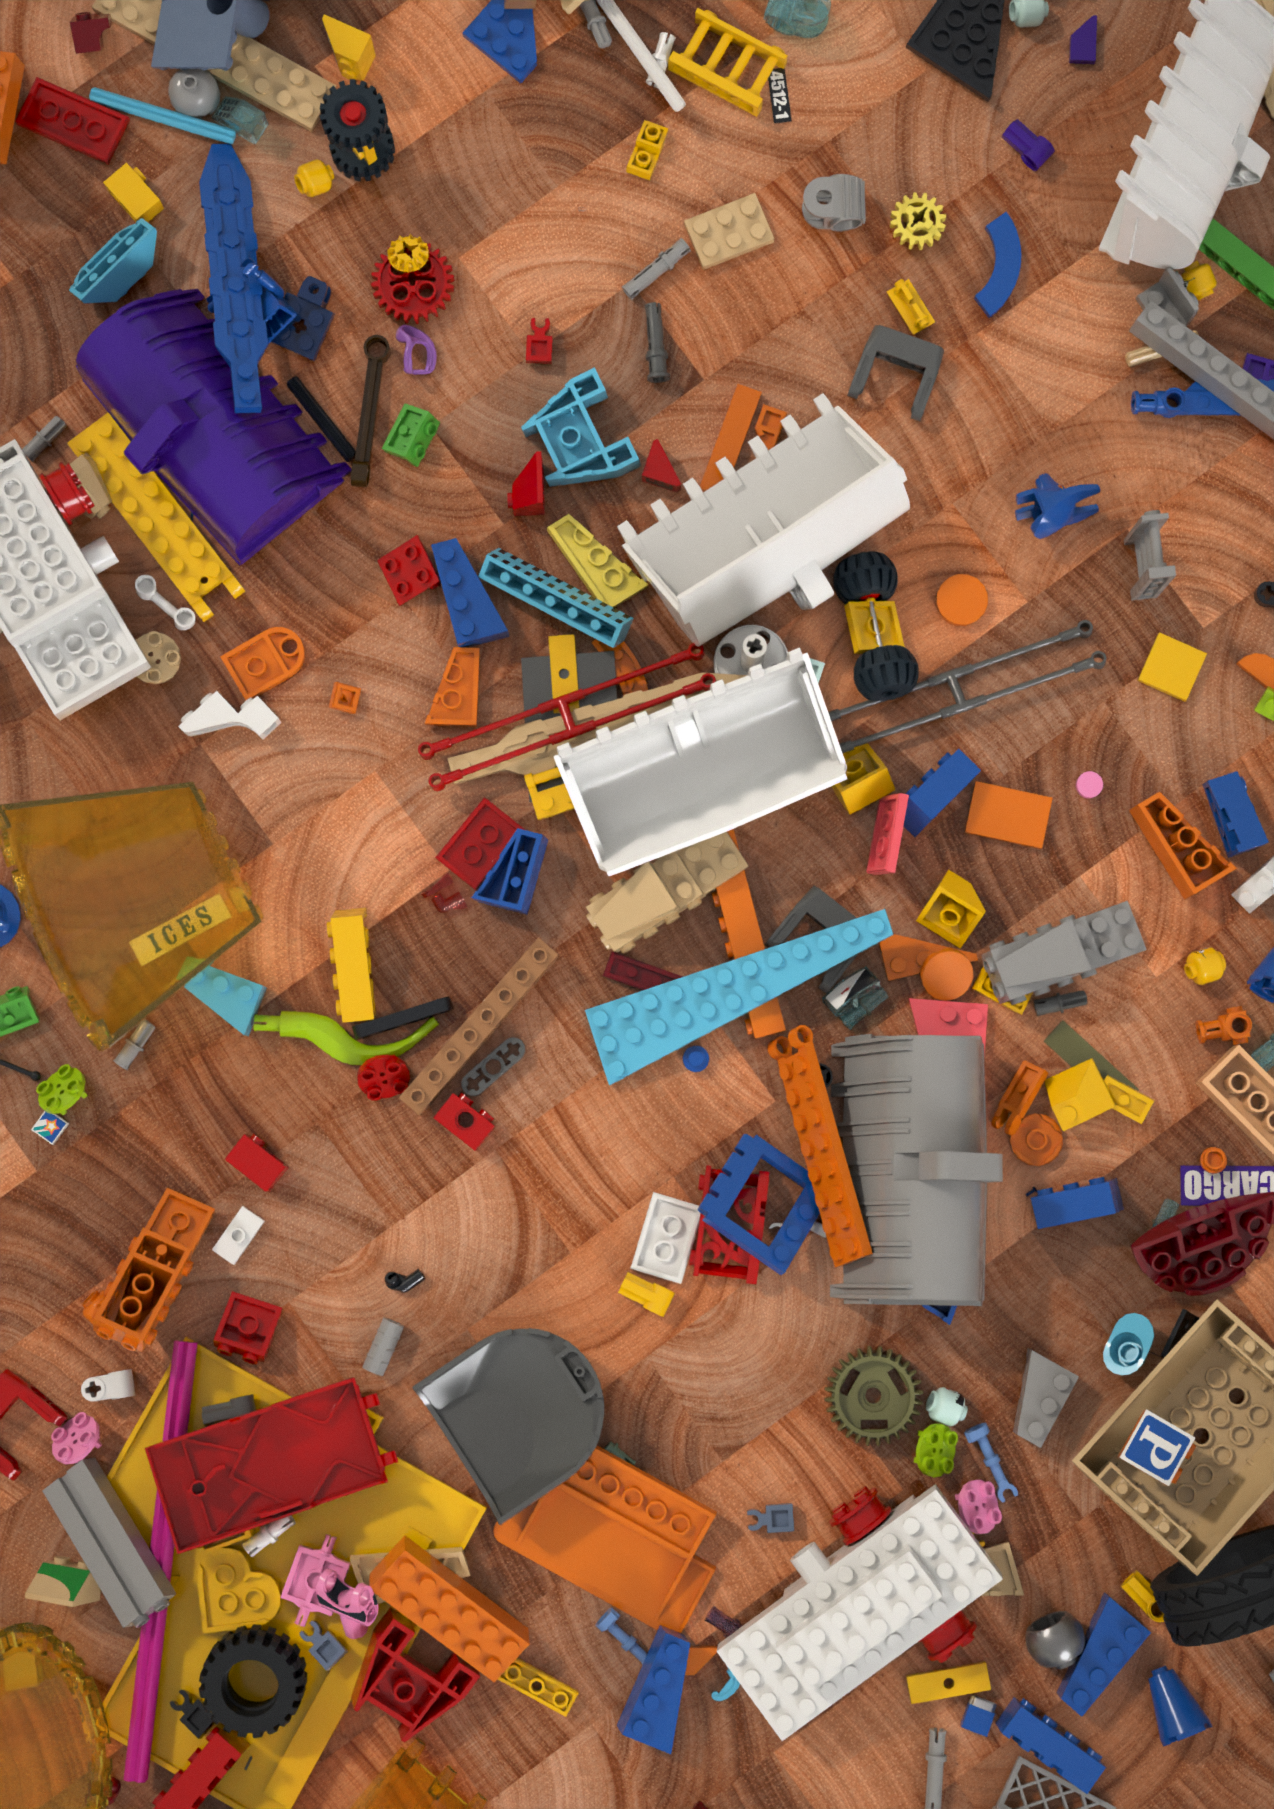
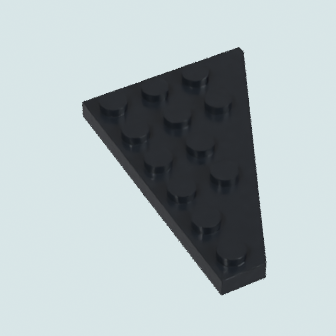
[906,0,1005,102]

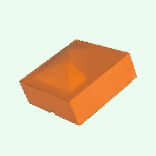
[329,682,361,714]

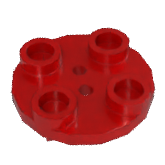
[357,1054,410,1101]

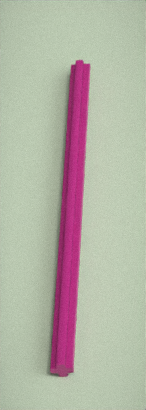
[123,1340,198,1783]

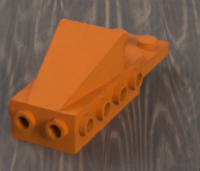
[91,1188,215,1352]

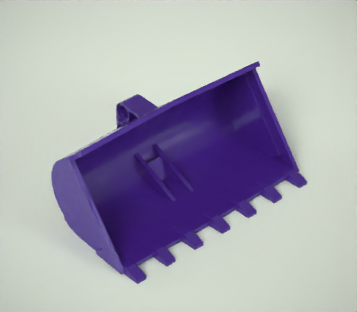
[76,289,351,566]

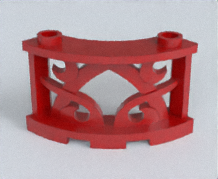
[689,1165,770,1285]

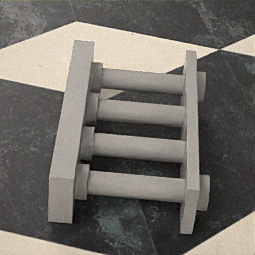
[1124,510,1176,601]

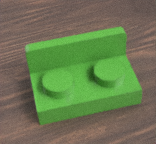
[382,403,440,467]
[0,986,40,1037]

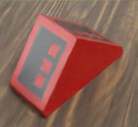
[642,439,681,493]

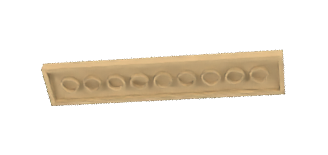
[92,0,337,132]

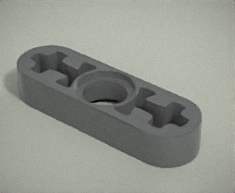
[461,1037,526,1096]

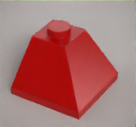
[507,451,545,516]

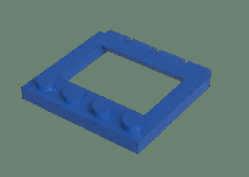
[698,1134,820,1275]

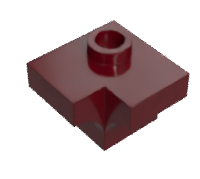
[70,12,112,54]

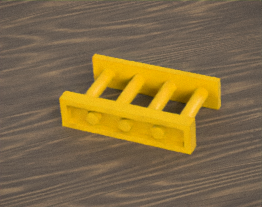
[668,8,788,117]

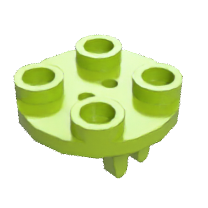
[36,1064,88,1115]
[913,1423,958,1478]

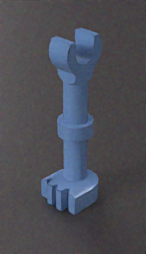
[964,1423,1018,1502]
[595,1607,647,1664]

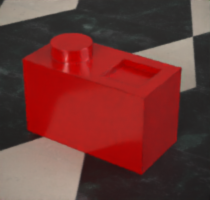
[225,1133,289,1192]

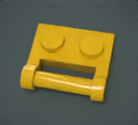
[524,767,575,820]

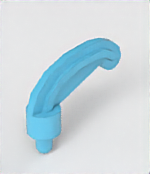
[711,1668,740,1701]

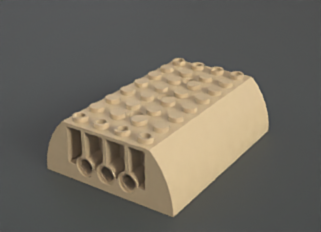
[1072,1299,1274,1576]

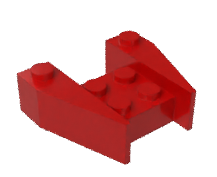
[351,1607,480,1743]

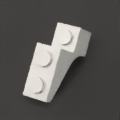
[178,691,282,740]
[1231,855,1274,914]

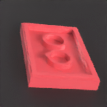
[866,793,909,875]

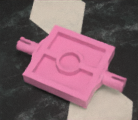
[280,1534,351,1627]

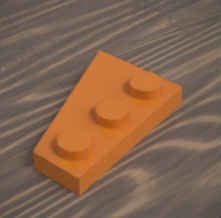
[424,647,480,727]

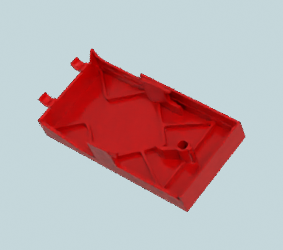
[145,1377,398,1554]

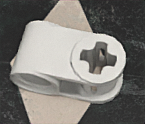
[81,1369,136,1401]

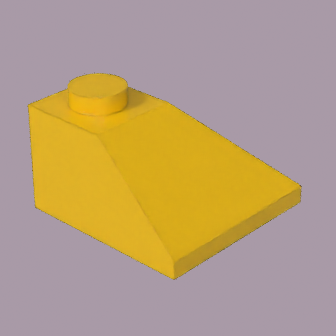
[916,869,986,949]
[1045,1058,1116,1131]

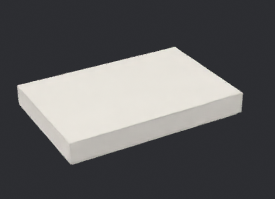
[630,1192,700,1284]

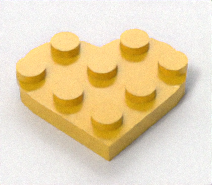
[197,1547,282,1634]

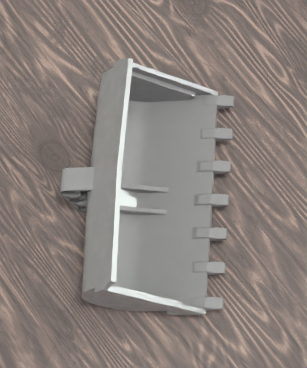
[830,1034,1003,1306]

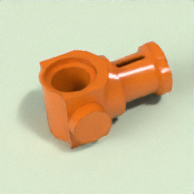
[1196,1006,1252,1045]

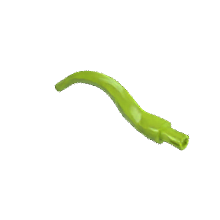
[254,1011,439,1065]

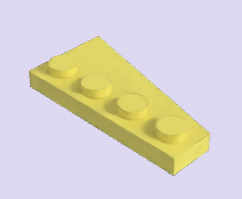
[547,514,649,608]

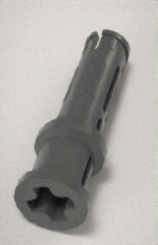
[645,302,670,383]

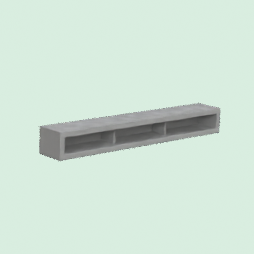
[1129,301,1274,439]

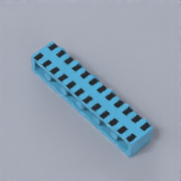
[478,548,634,648]

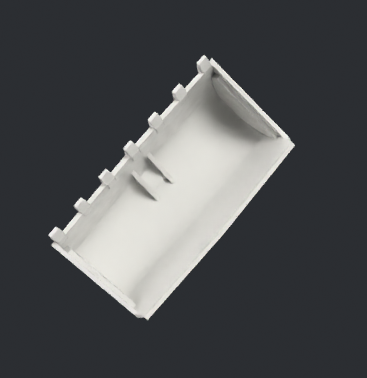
[1099,0,1274,269]
[617,393,910,647]
[553,648,847,876]

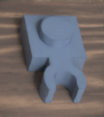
[747,1503,794,1533]
[299,1621,348,1671]

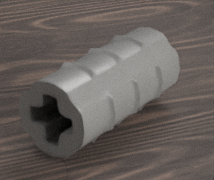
[362,1317,404,1376]

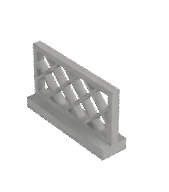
[992,1756,1116,1809]

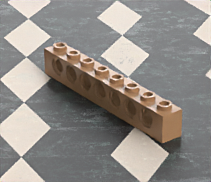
[399,937,559,1116]

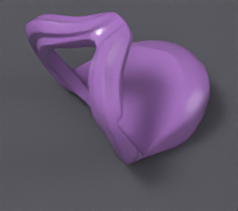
[396,325,437,375]

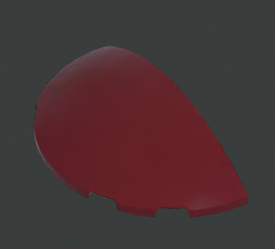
[1130,1192,1274,1296]

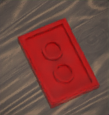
[435,797,525,891]

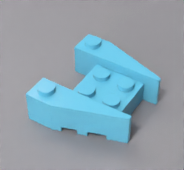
[521,367,641,487]

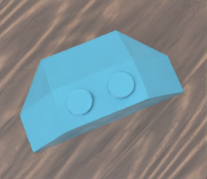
[69,218,157,303]

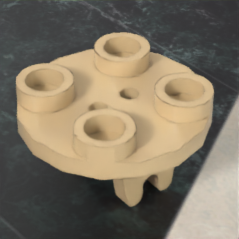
[136,631,181,684]

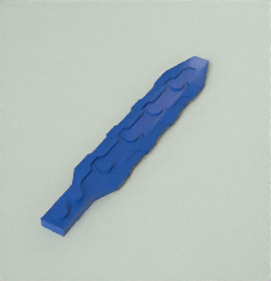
[199,144,268,413]

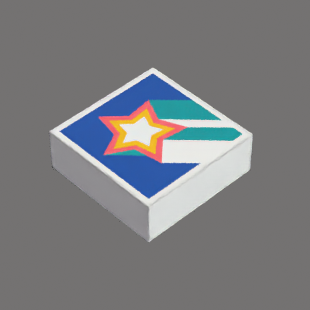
[31,1111,70,1145]

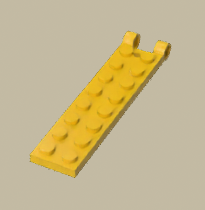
[67,413,245,622]

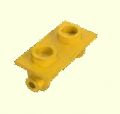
[887,279,935,335]

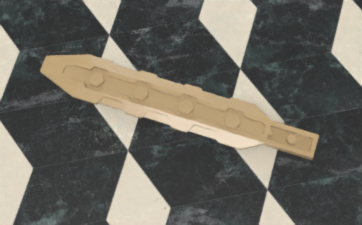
[447,673,748,784]

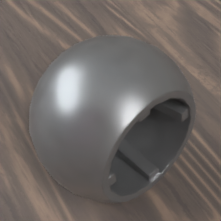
[1026,1611,1085,1669]

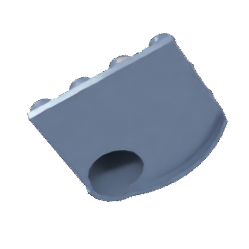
[151,0,269,71]

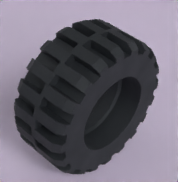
[199,1624,307,1738]

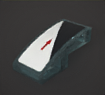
[822,967,881,1017]

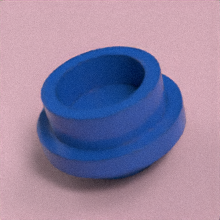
[683,1046,709,1072]

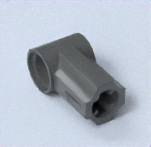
[202,1394,256,1427]

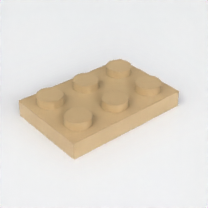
[684,193,774,270]

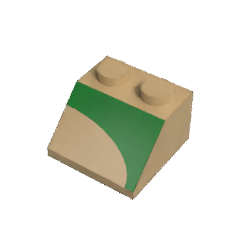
[25,1556,101,1607]

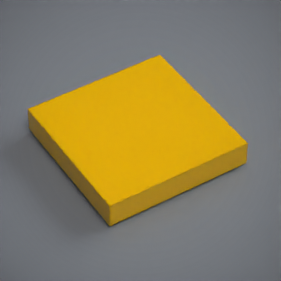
[1137,632,1207,702]

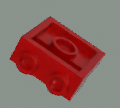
[213,1291,283,1365]

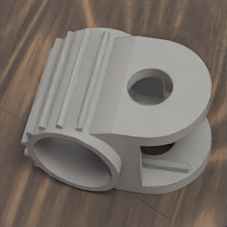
[802,174,866,231]

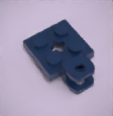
[271,276,335,362]

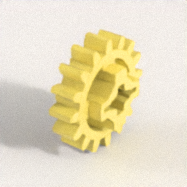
[890,192,946,250]

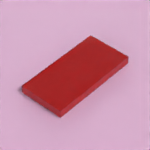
[15,77,130,165]

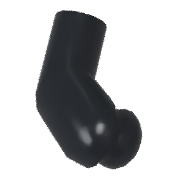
[384,1269,426,1293]

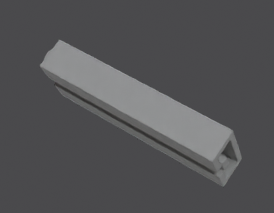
[42,1458,176,1628]

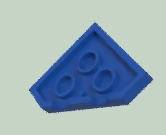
[463,0,537,84]

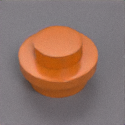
[1200,1147,1227,1174]

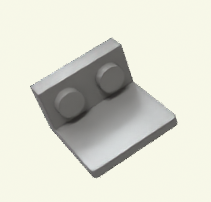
[1136,267,1199,326]

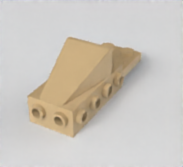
[586,832,749,953]

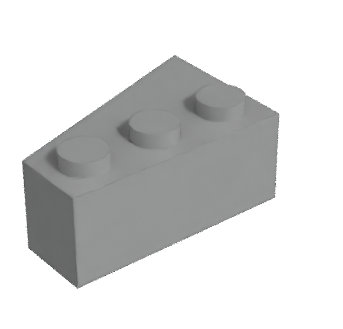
[1013,1348,1079,1448]

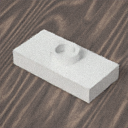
[212,1206,265,1265]

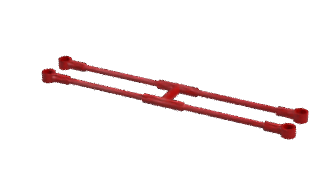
[418,643,716,792]

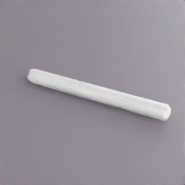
[597,0,686,112]

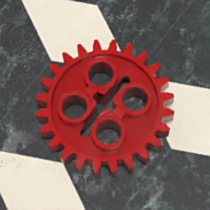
[371,243,455,324]

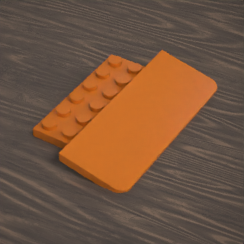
[493,1445,717,1633]

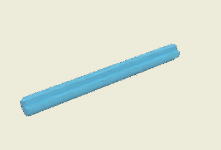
[89,87,236,144]

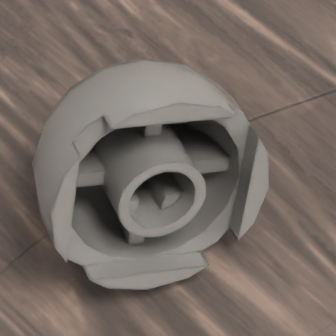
[168,69,221,119]

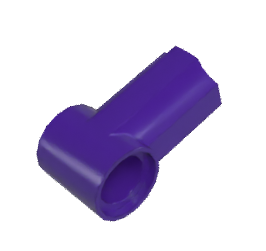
[1002,119,1055,171]

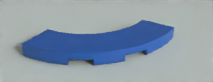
[974,211,1021,318]

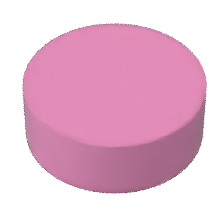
[1076,771,1103,799]

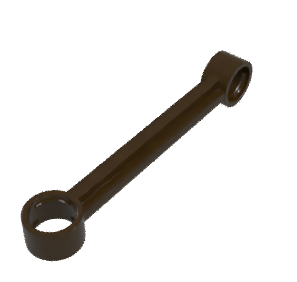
[351,335,391,488]

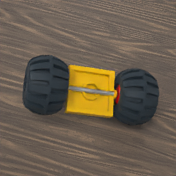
[833,551,919,701]

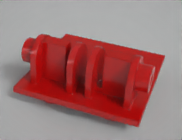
[377,535,440,606]

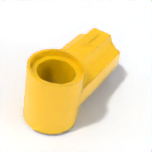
[618,1272,675,1317]
[1120,1570,1164,1623]

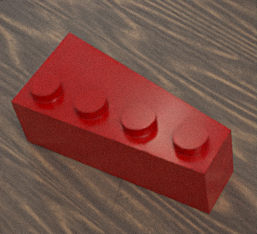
[152,1725,251,1809]

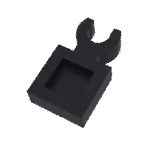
[170,1690,215,1739]

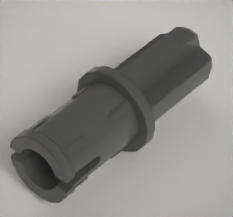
[1033,990,1088,1016]

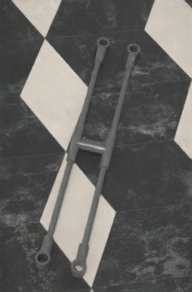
[828,620,1107,754]

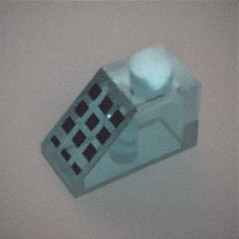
[212,96,269,145]

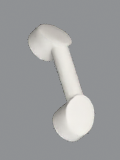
[135,575,195,630]

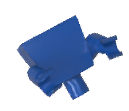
[206,258,297,344]

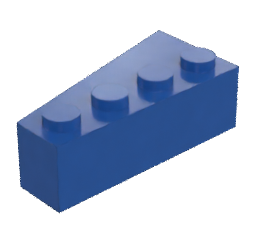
[431,538,510,648]
[1056,1592,1151,1717]
[617,1625,690,1754]
[995,1697,1106,1794]

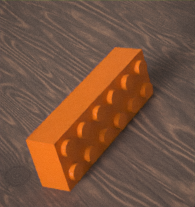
[369,1535,530,1683]

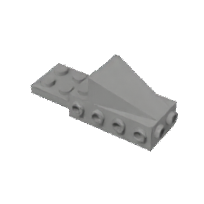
[981,901,1147,1005]

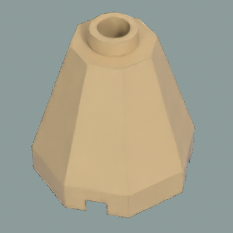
[45,453,112,519]

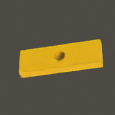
[548,634,580,714]
[498,1658,579,1717]
[906,1661,991,1704]

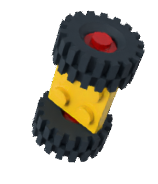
[320,79,395,182]

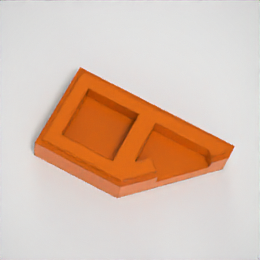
[755,404,788,450]

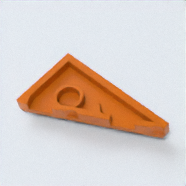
[879,934,978,981]

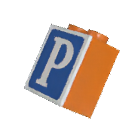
[1118,1409,1196,1486]

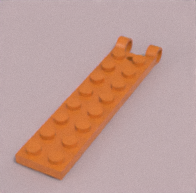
[767,1025,873,1267]

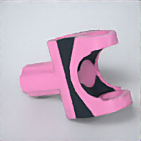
[316,1568,379,1639]

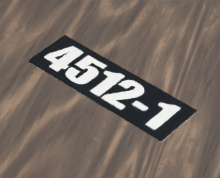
[768,68,792,123]

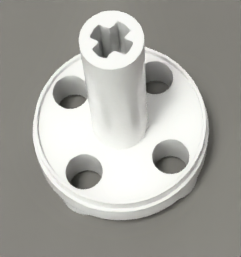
[713,625,788,675]

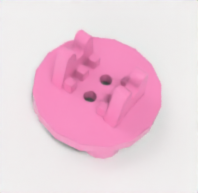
[51,1412,102,1465]
[955,1480,1002,1534]

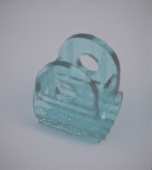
[763,0,831,38]

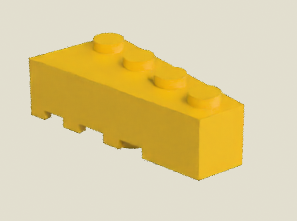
[327,908,376,1023]

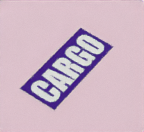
[1180,1166,1274,1206]

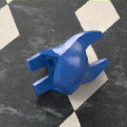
[1015,473,1100,539]

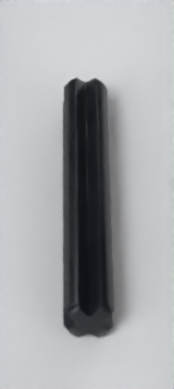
[286,376,356,462]

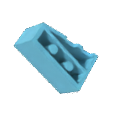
[179,959,267,1037]

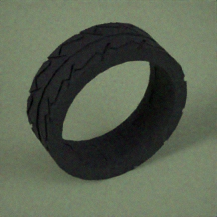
[1150,1525,1274,1647]

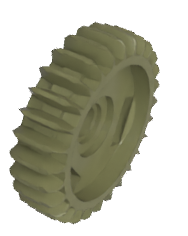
[824,1346,923,1446]

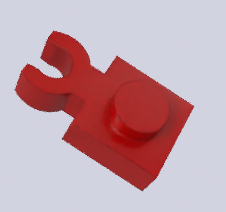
[526,318,553,364]

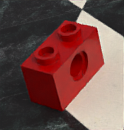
[433,1092,496,1151]

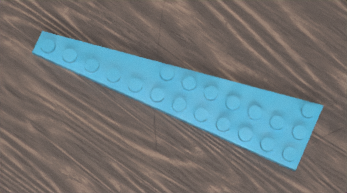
[585,909,894,1085]

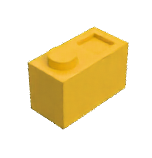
[103,162,164,222]

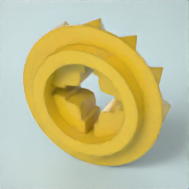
[387,234,429,272]

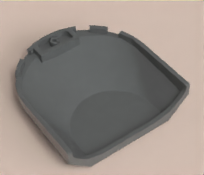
[412,1328,604,1525]

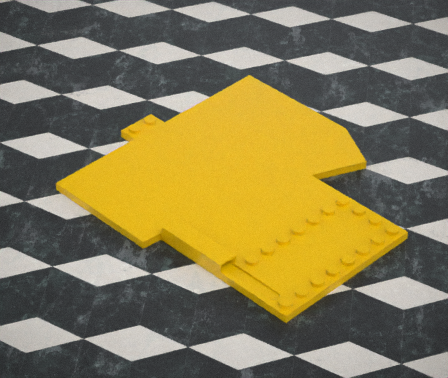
[91,1337,487,1809]

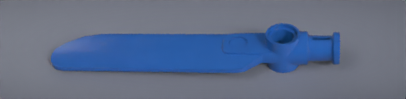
[1131,379,1274,418]

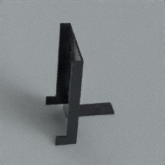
[1149,1309,1199,1359]

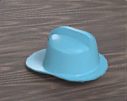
[1103,1313,1154,1376]

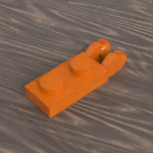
[991,1060,1049,1136]

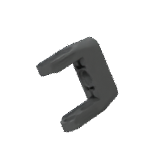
[847,325,944,422]
[765,885,859,994]

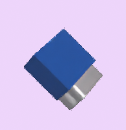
[960,1694,997,1737]

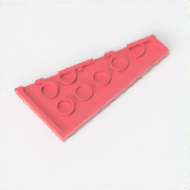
[908,998,988,1058]

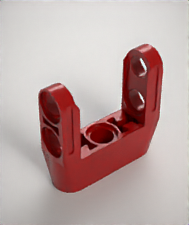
[0,1368,68,1481]

